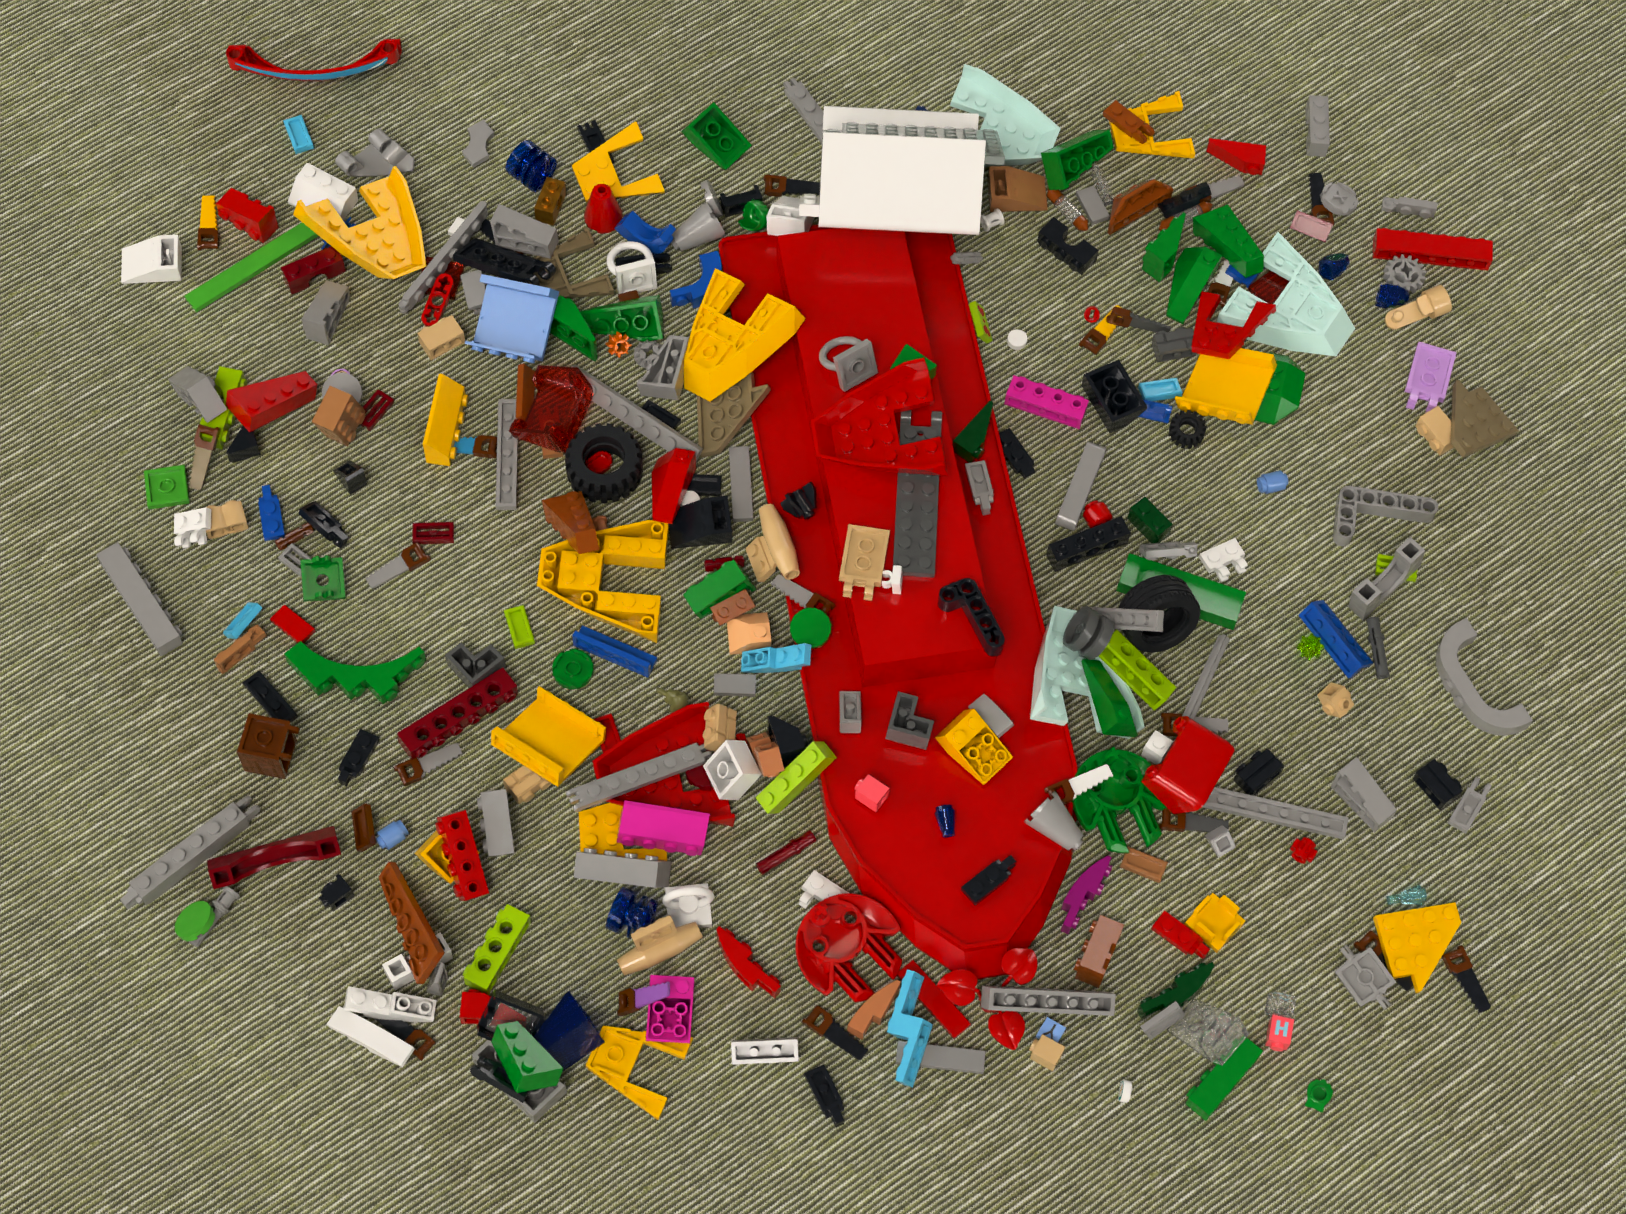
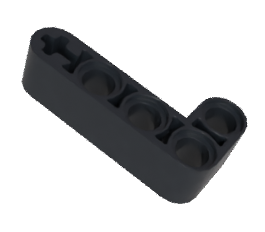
[938,578,1005,657]

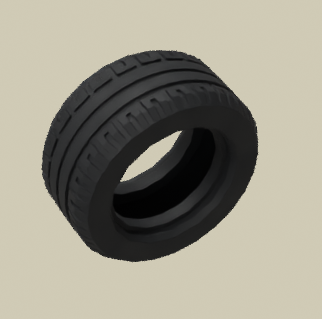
[1119,575,1200,653]

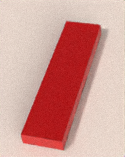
[897,960,971,1040]

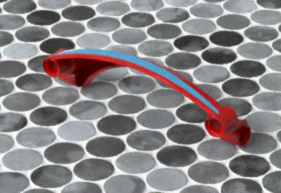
[226,38,402,82]

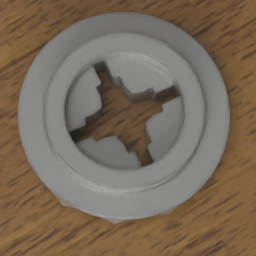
[634,339,662,369]

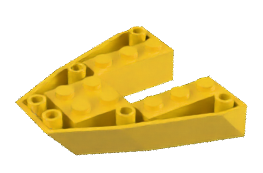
[537,520,669,643]

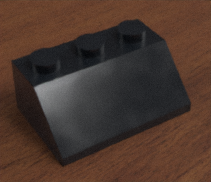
[1081,360,1147,433]
[767,715,808,773]

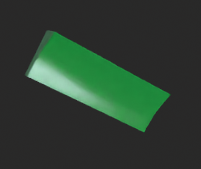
[1116,553,1246,630]

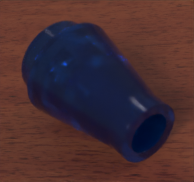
[934,804,955,838]

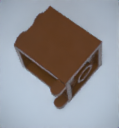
[237,713,300,779]

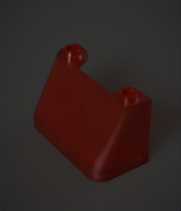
[509,365,593,453]

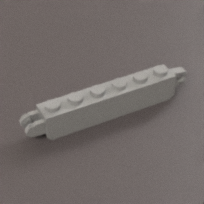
[120,795,261,909]

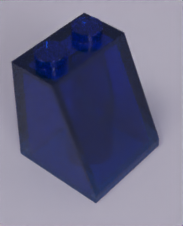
[534,991,605,1072]

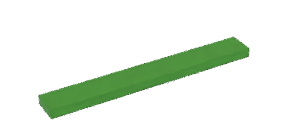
[185,223,318,313]

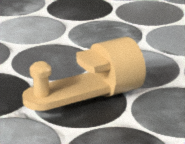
[1385,285,1452,330]

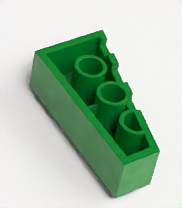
[1193,205,1264,278]

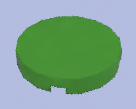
[175,901,215,942]

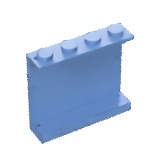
[465,274,559,364]

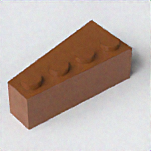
[542,491,599,554]

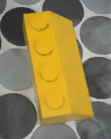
[423,374,468,466]

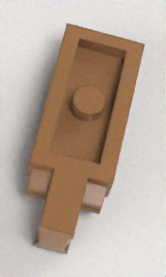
[214,625,266,674]

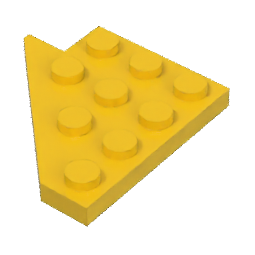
[1373,902,1461,994]

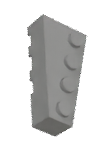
[574,848,671,888]

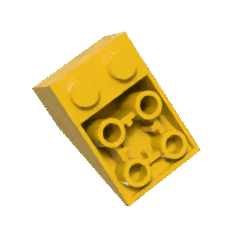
[935,708,1013,785]

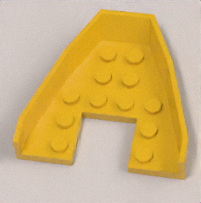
[293,166,426,279]
[684,268,806,402]

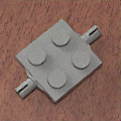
[1334,944,1396,1010]

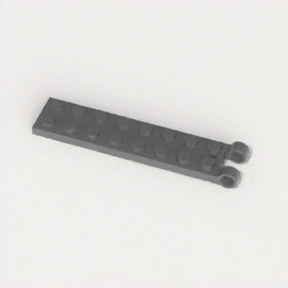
[893,410,942,578]

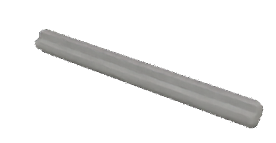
[1182,634,1230,720]

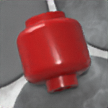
[1083,500,1113,528]

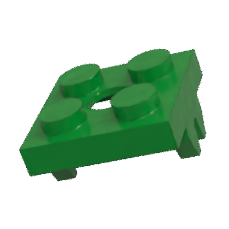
[300,555,345,602]

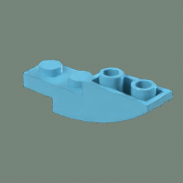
[741,643,811,673]

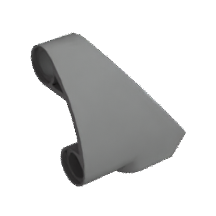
[335,128,415,177]

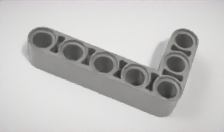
[1333,486,1438,546]

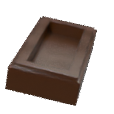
[351,804,376,852]

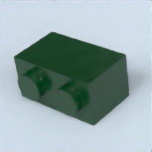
[1127,497,1173,543]

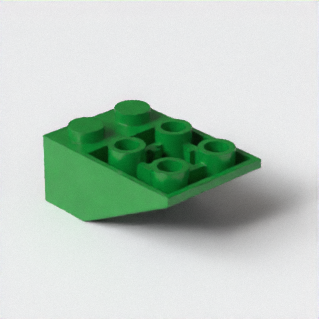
[1142,212,1186,283]

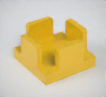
[1184,893,1246,953]

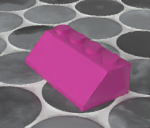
[617,800,710,856]

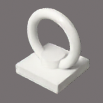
[606,241,657,294]
[662,883,714,928]

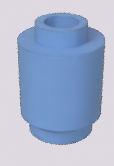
[1257,470,1288,494]
[375,820,409,850]

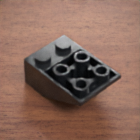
[669,496,732,549]

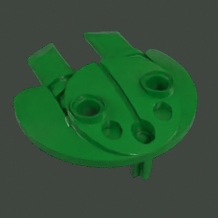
[1072,747,1167,854]

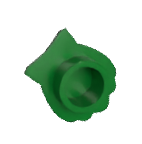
[1305,1079,1333,1113]

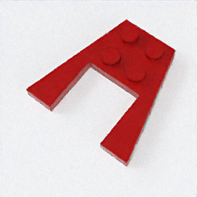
[1191,291,1276,359]

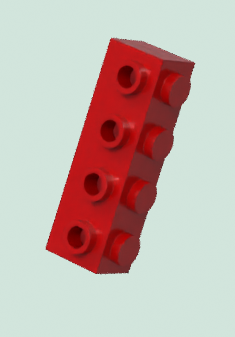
[435,810,489,901]

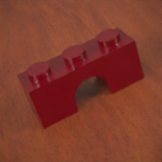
[280,246,346,295]

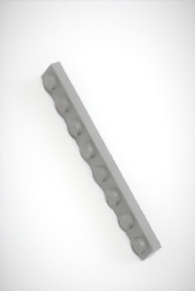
[564,364,703,463]
[1203,787,1349,840]

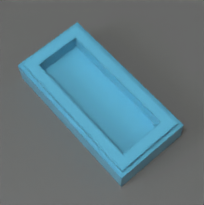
[283,115,314,154]
[1138,378,1183,401]
[223,602,262,639]

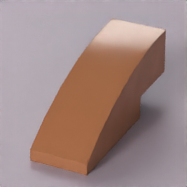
[847,980,901,1040]

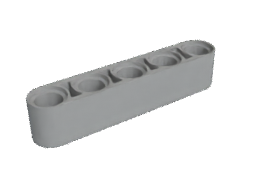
[1055,441,1107,531]

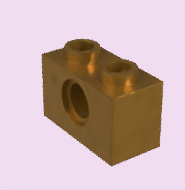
[534,177,566,226]

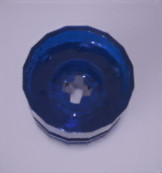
[505,140,557,192]
[606,887,658,938]

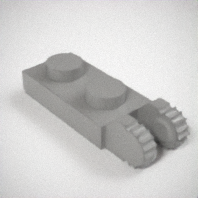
[1447,777,1492,834]

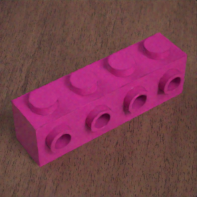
[1004,375,1089,429]

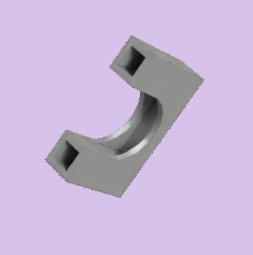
[1348,537,1425,621]

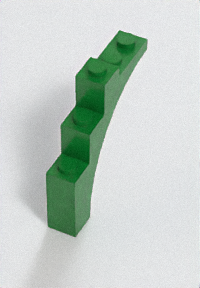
[284,641,426,704]

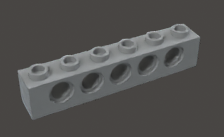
[981,985,1116,1016]

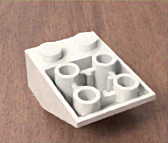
[766,196,815,236]
[121,235,182,284]

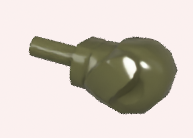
[656,687,689,713]

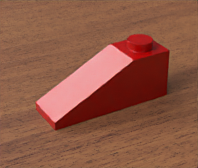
[1206,138,1266,175]
[460,989,527,1027]

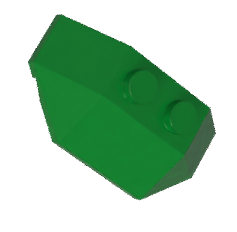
[1254,352,1306,425]

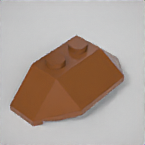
[1107,179,1173,235]

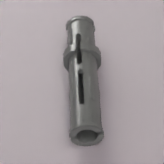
[1366,617,1390,679]

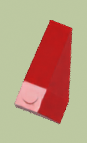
[652,448,696,524]

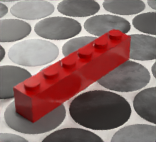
[1372,228,1493,271]

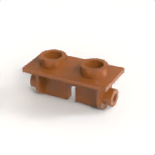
[710,589,756,626]

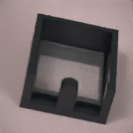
[476,989,546,1041]

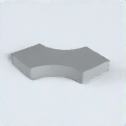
[462,120,494,168]

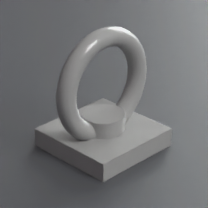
[819,336,878,392]

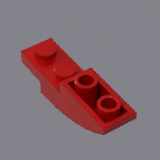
[716,926,781,998]

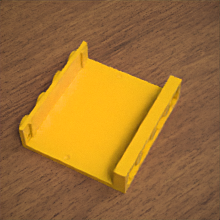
[1175,348,1277,425]
[491,686,606,787]

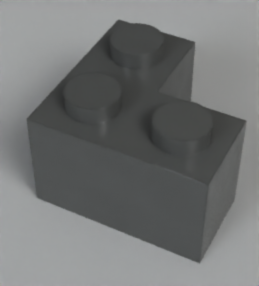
[445,642,506,688]
[885,691,934,750]

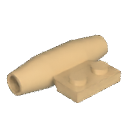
[745,504,800,582]
[617,915,703,976]

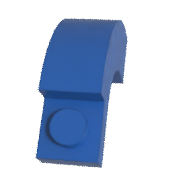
[614,211,676,254]
[670,251,722,309]

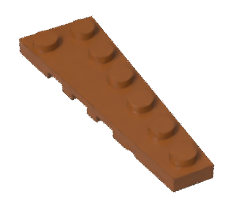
[379,861,445,984]

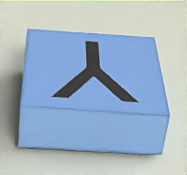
[1036,1017,1066,1043]

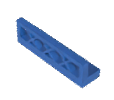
[1298,600,1373,679]
[572,625,657,678]

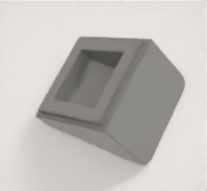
[1205,825,1236,858]

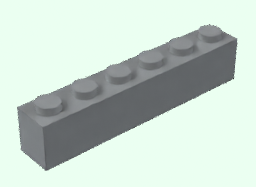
[96,542,183,657]

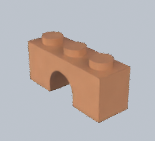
[746,732,785,778]

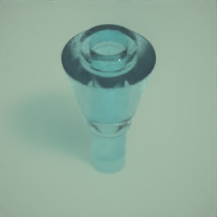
[1386,884,1427,905]

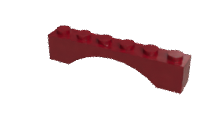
[207,826,341,889]

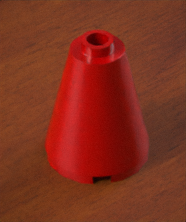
[584,184,623,234]

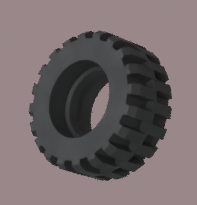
[565,423,643,503]

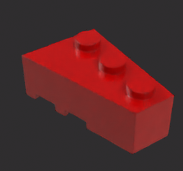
[216,188,279,244]

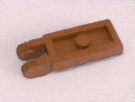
[1103,100,1155,144]

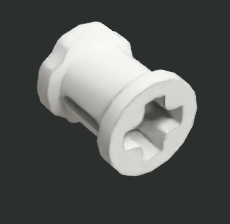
[980,208,1005,232]

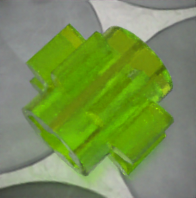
[1297,633,1324,661]

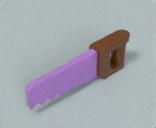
[617,982,670,1016]

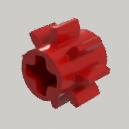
[1290,837,1318,864]

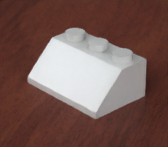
[288,163,358,220]

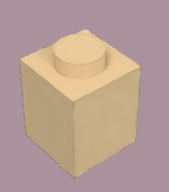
[1029,1034,1065,1071]

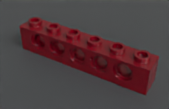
[397,667,518,760]

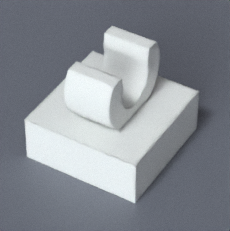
[882,565,903,594]

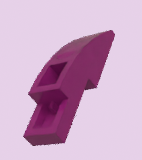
[1061,856,1113,935]

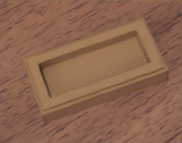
[1120,846,1168,883]

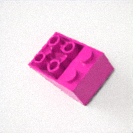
[646,975,695,1044]

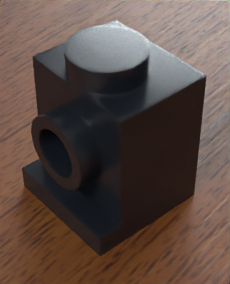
[318,874,354,912]

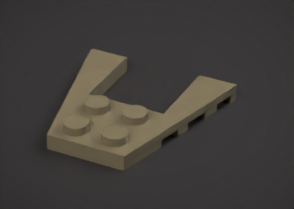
[529,227,614,298]

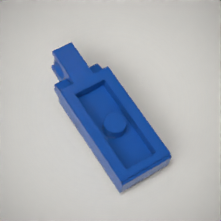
[258,485,285,541]

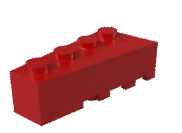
[225,371,317,433]

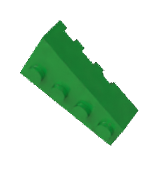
[1041,129,1114,190]

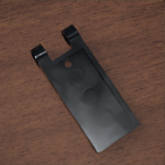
[453,238,556,286]

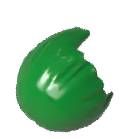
[738,199,769,232]

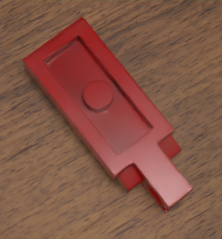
[1151,910,1210,959]

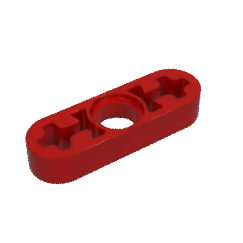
[421,273,455,327]

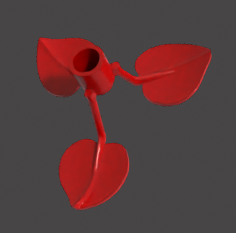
[937,948,1037,1050]

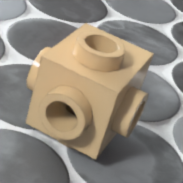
[1317,682,1354,718]

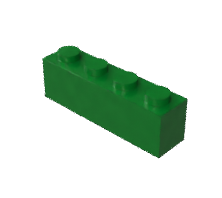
[1186,1034,1263,1121]

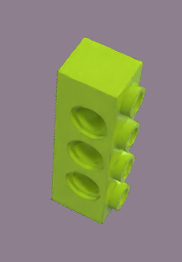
[1098,629,1176,711]
[463,904,531,995]

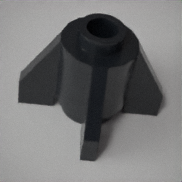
[780,482,817,520]

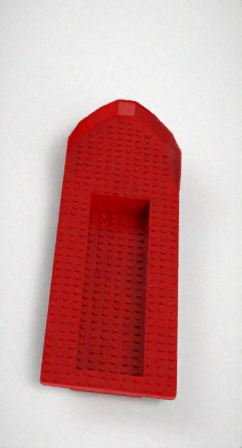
[718,225,1077,980]

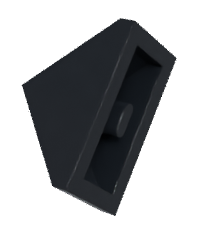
[226,426,261,463]
[333,461,367,494]

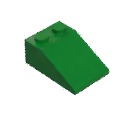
[681,102,752,170]
[550,295,597,362]

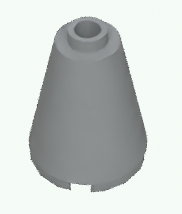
[671,202,725,252]
[1024,791,1084,851]

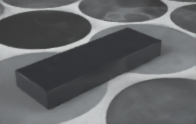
[242,671,298,722]

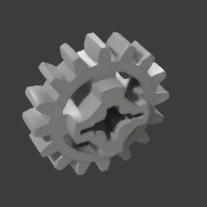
[1383,254,1426,295]

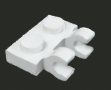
[174,507,211,548]
[1199,538,1248,583]
[799,870,850,909]

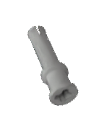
[188,886,240,948]

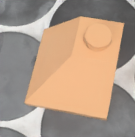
[727,612,771,655]

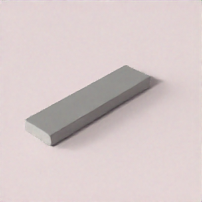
[729,446,753,522]
[896,1041,985,1074]

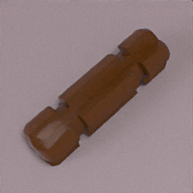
[275,522,314,550]

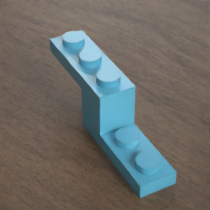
[887,969,933,1088]

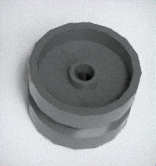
[1063,606,1114,660]

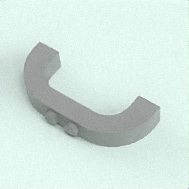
[1436,618,1533,736]

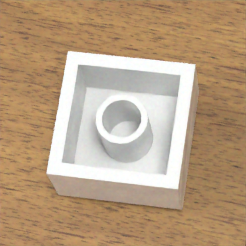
[703,740,762,800]

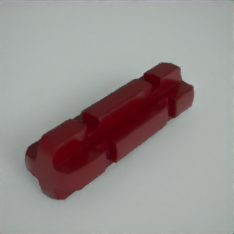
[704,555,744,572]

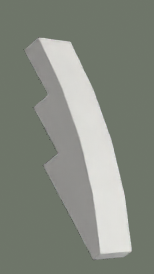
[327,1006,415,1067]

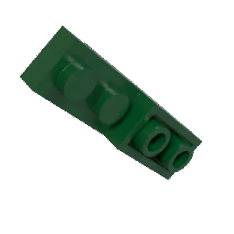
[1137,962,1214,1019]

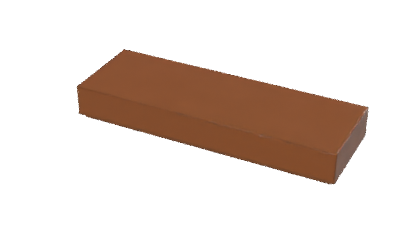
[516,363,535,426]

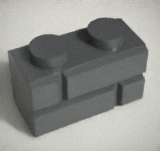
[1151,327,1196,362]

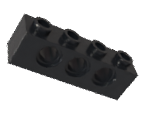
[1046,516,1131,572]

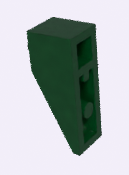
[952,401,993,463]

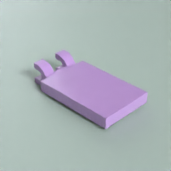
[1404,341,1457,413]

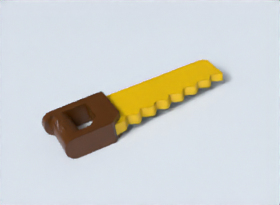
[197,195,219,251]
[1079,305,1122,355]

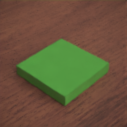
[144,465,190,510]

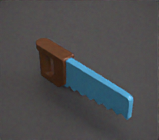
[454,435,497,458]

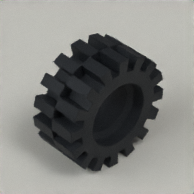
[1169,410,1207,449]

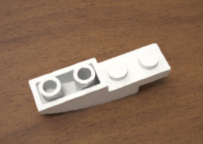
[344,986,436,1022]

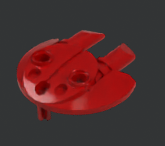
[795,894,902,1003]

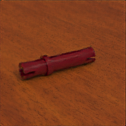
[756,830,817,875]

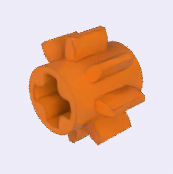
[605,331,632,358]

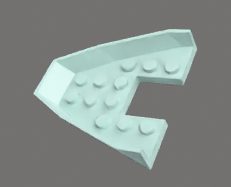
[950,64,1061,167]
[1217,232,1355,356]
[1030,606,1145,739]

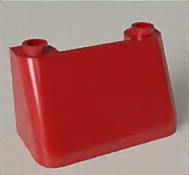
[1141,716,1235,814]

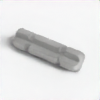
[950,252,983,264]

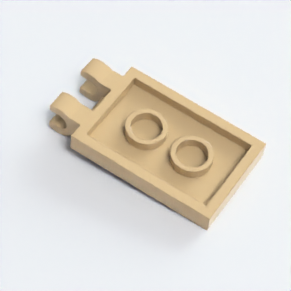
[839,524,890,601]

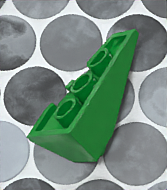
[1166,247,1222,324]
[580,295,664,342]
[1081,659,1138,737]

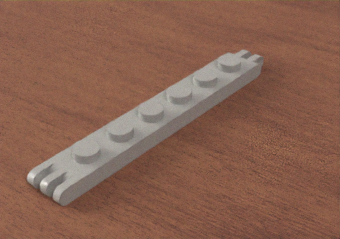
[783,78,824,144]
[398,201,488,314]
[565,743,712,812]

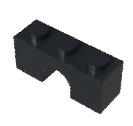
[1037,217,1099,275]

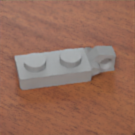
[1381,196,1438,218]
[965,460,994,515]
[1139,541,1198,560]

